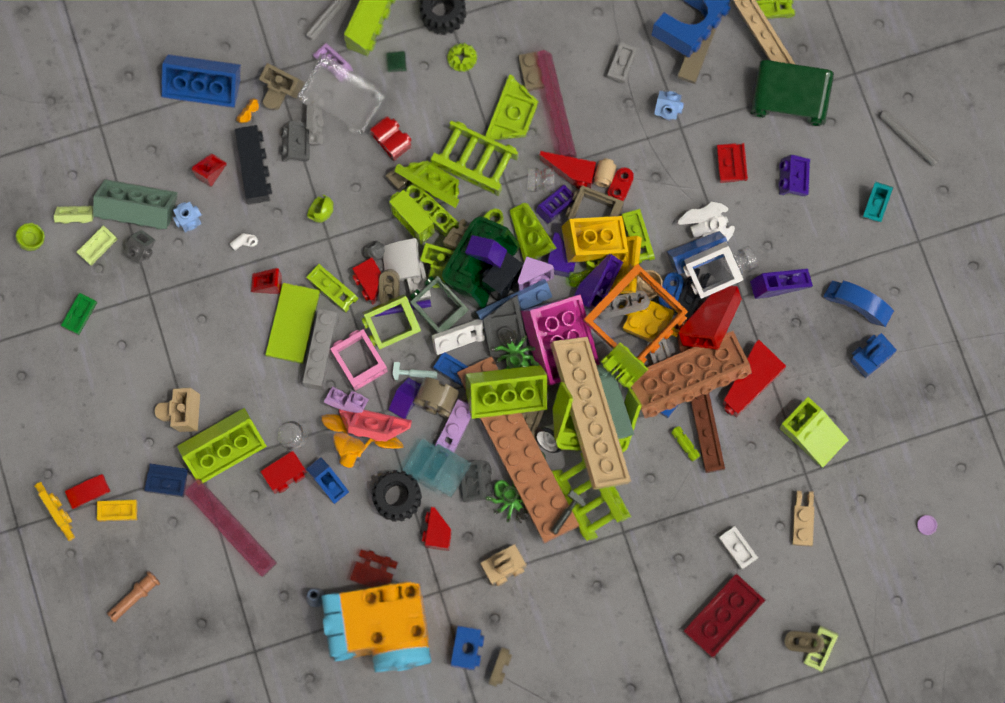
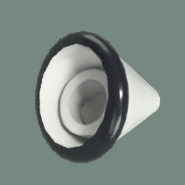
[535,424,562,453]

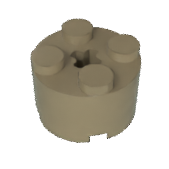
[413,377,459,418]

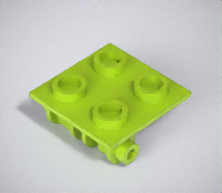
[601,342,648,389]

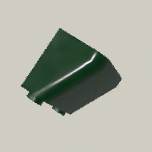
[750,60,834,127]
[442,216,520,309]

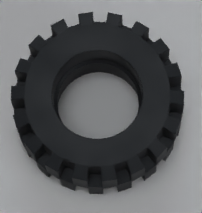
[419,0,466,35]
[372,470,422,522]

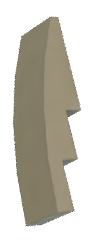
[678,16,717,84]

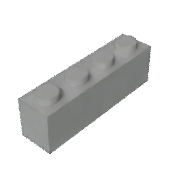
[303,309,339,391]

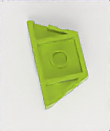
[485,74,539,140]
[394,161,459,208]

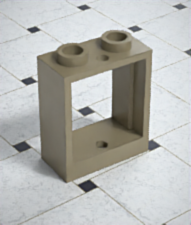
[565,185,624,221]

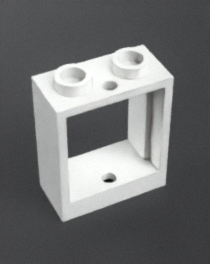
[683,241,743,298]

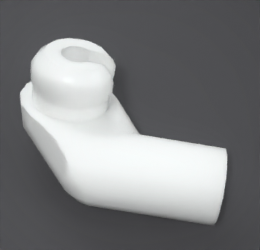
[229,233,258,251]

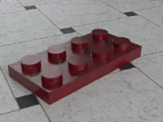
[683,573,766,659]

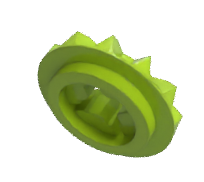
[447,43,477,72]

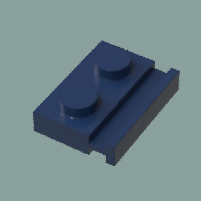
[144,464,189,498]

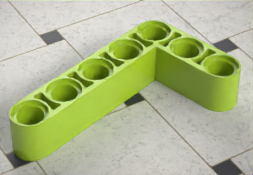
[406,184,504,238]

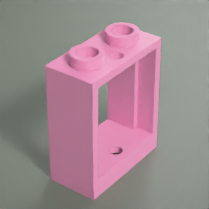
[330,329,388,391]

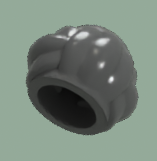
[364,240,385,261]

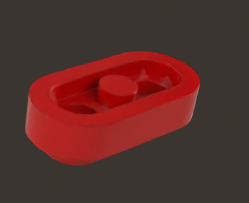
[608,167,634,201]

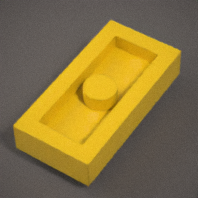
[97,500,137,522]

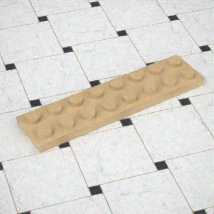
[550,337,631,490]

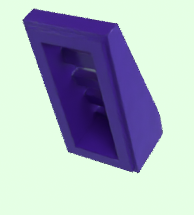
[536,185,574,224]

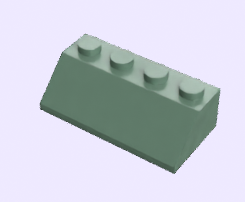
[93,179,178,229]

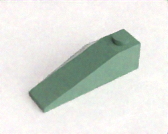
[596,364,634,439]

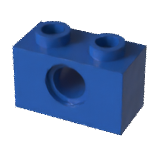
[451,626,485,671]

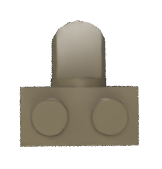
[259,63,305,110]

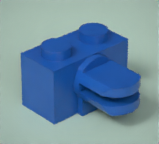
[850,333,897,379]

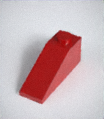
[540,151,596,189]

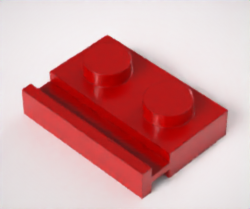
[717,143,748,183]

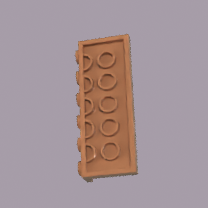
[631,331,752,418]

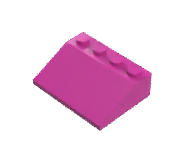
[521,294,600,385]

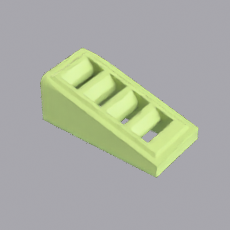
[804,626,838,672]

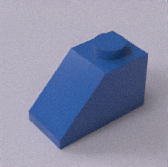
[306,457,349,504]

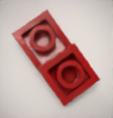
[65,474,111,509]

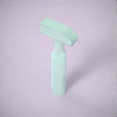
[393,362,438,382]

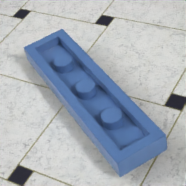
[476,279,553,330]

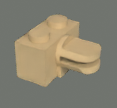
[155,388,200,432]
[480,544,526,587]

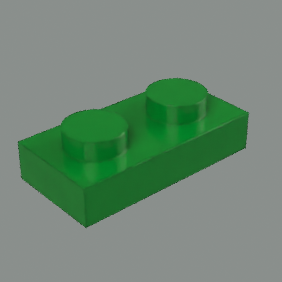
[61,293,97,335]

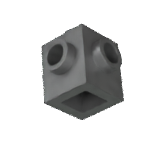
[124,230,156,264]

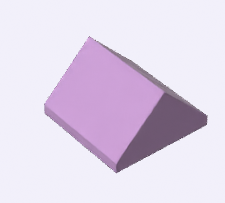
[518,257,554,291]

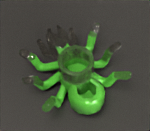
[490,329,539,369]
[486,480,530,524]

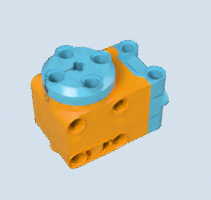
[322,582,432,672]

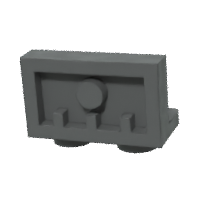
[280,121,310,162]
[460,460,494,503]

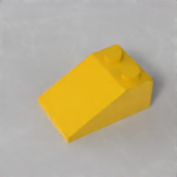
[561,216,629,262]

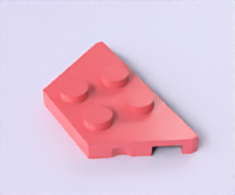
[339,409,412,441]

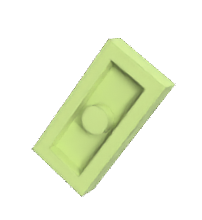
[54,206,94,224]

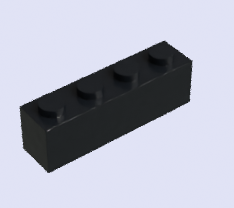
[235,125,273,205]

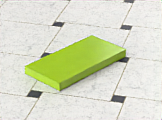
[265,283,321,364]

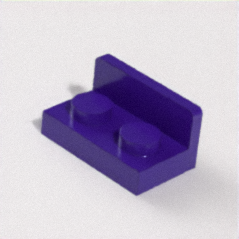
[778,155,810,197]

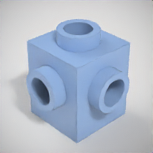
[654,90,684,120]
[173,202,202,232]

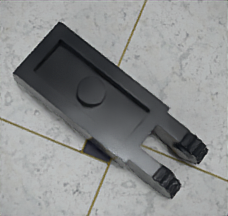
[673,268,711,321]

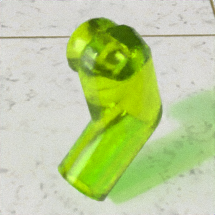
[569,268,594,287]

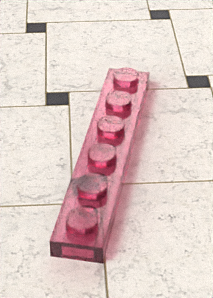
[537,50,577,158]
[184,479,277,577]

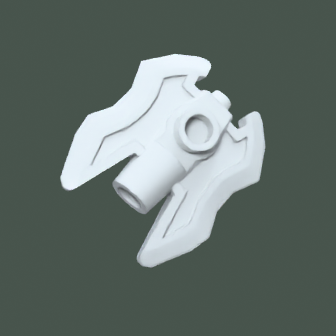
[678,202,735,242]

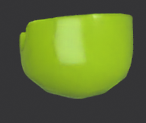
[307,194,334,223]
[16,223,45,251]

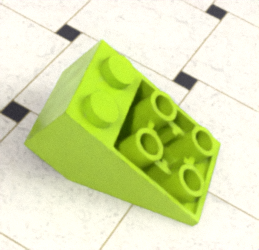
[779,397,849,468]

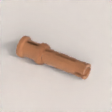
[107,571,161,622]

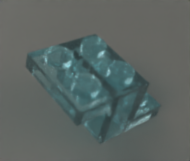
[402,438,471,498]

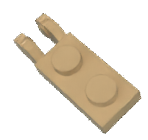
[792,491,814,547]

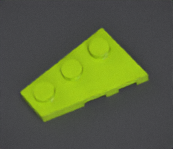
[510,203,557,262]

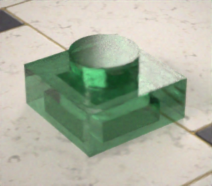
[387,51,407,72]

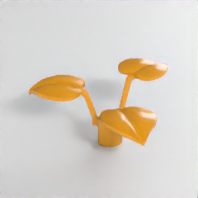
[321,414,404,468]

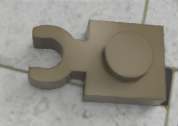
[443,219,470,250]

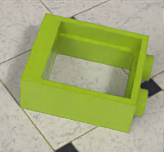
[389,190,435,245]
[361,294,421,350]

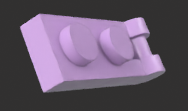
[435,399,471,456]

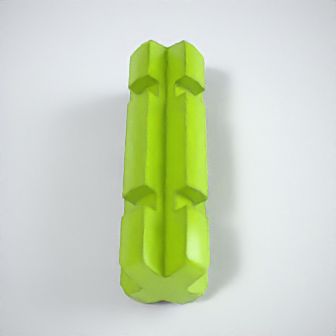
[671,426,700,461]

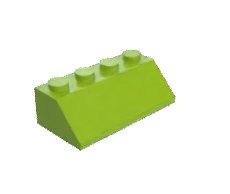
[344,0,396,56]
[466,365,547,419]
[177,408,267,485]

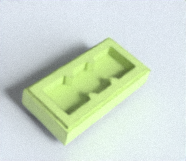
[77,225,118,266]

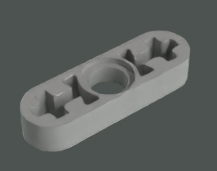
[598,291,650,319]

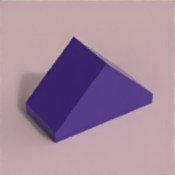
[465,235,507,268]
[388,377,421,419]

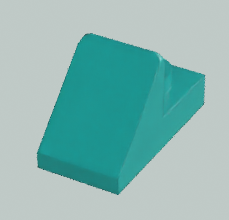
[863,181,893,222]

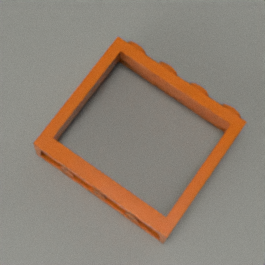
[583,264,688,363]

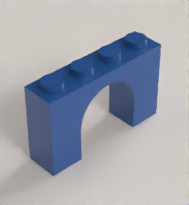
[652,0,731,57]

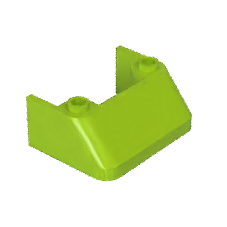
[553,382,642,453]

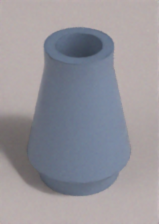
[306,588,325,607]

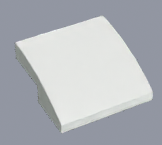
[383,238,421,282]

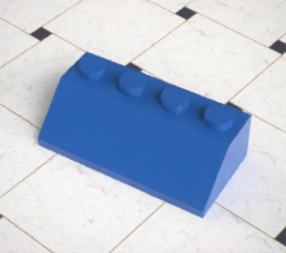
[162,54,241,108]

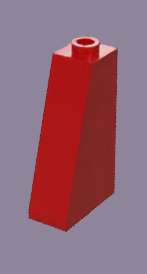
[678,285,742,350]
[723,340,787,418]

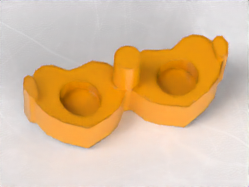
[236,98,259,123]

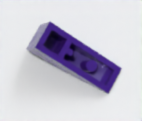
[574,254,623,311]
[750,269,813,299]

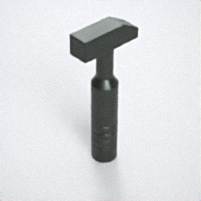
[550,490,585,535]

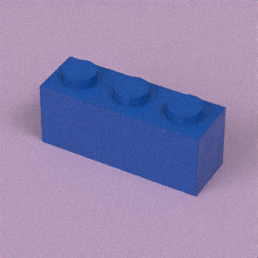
[667,231,728,275]

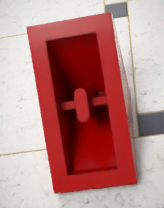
[192,154,227,187]
[251,268,282,294]

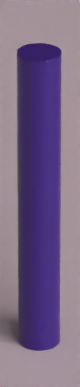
[375,299,432,317]

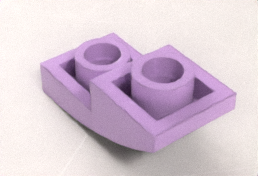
[324,387,369,413]

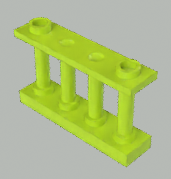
[431,121,518,196]
[552,453,631,541]

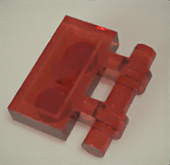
[350,549,398,588]

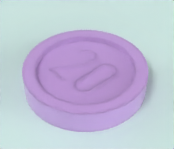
[917,515,937,535]

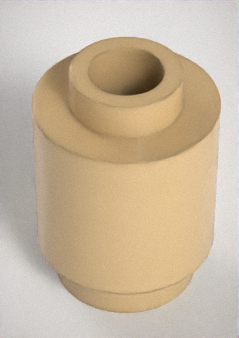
[594,158,617,188]

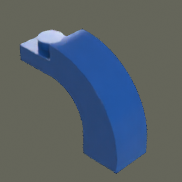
[823,280,894,327]

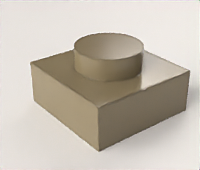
[386,167,410,191]

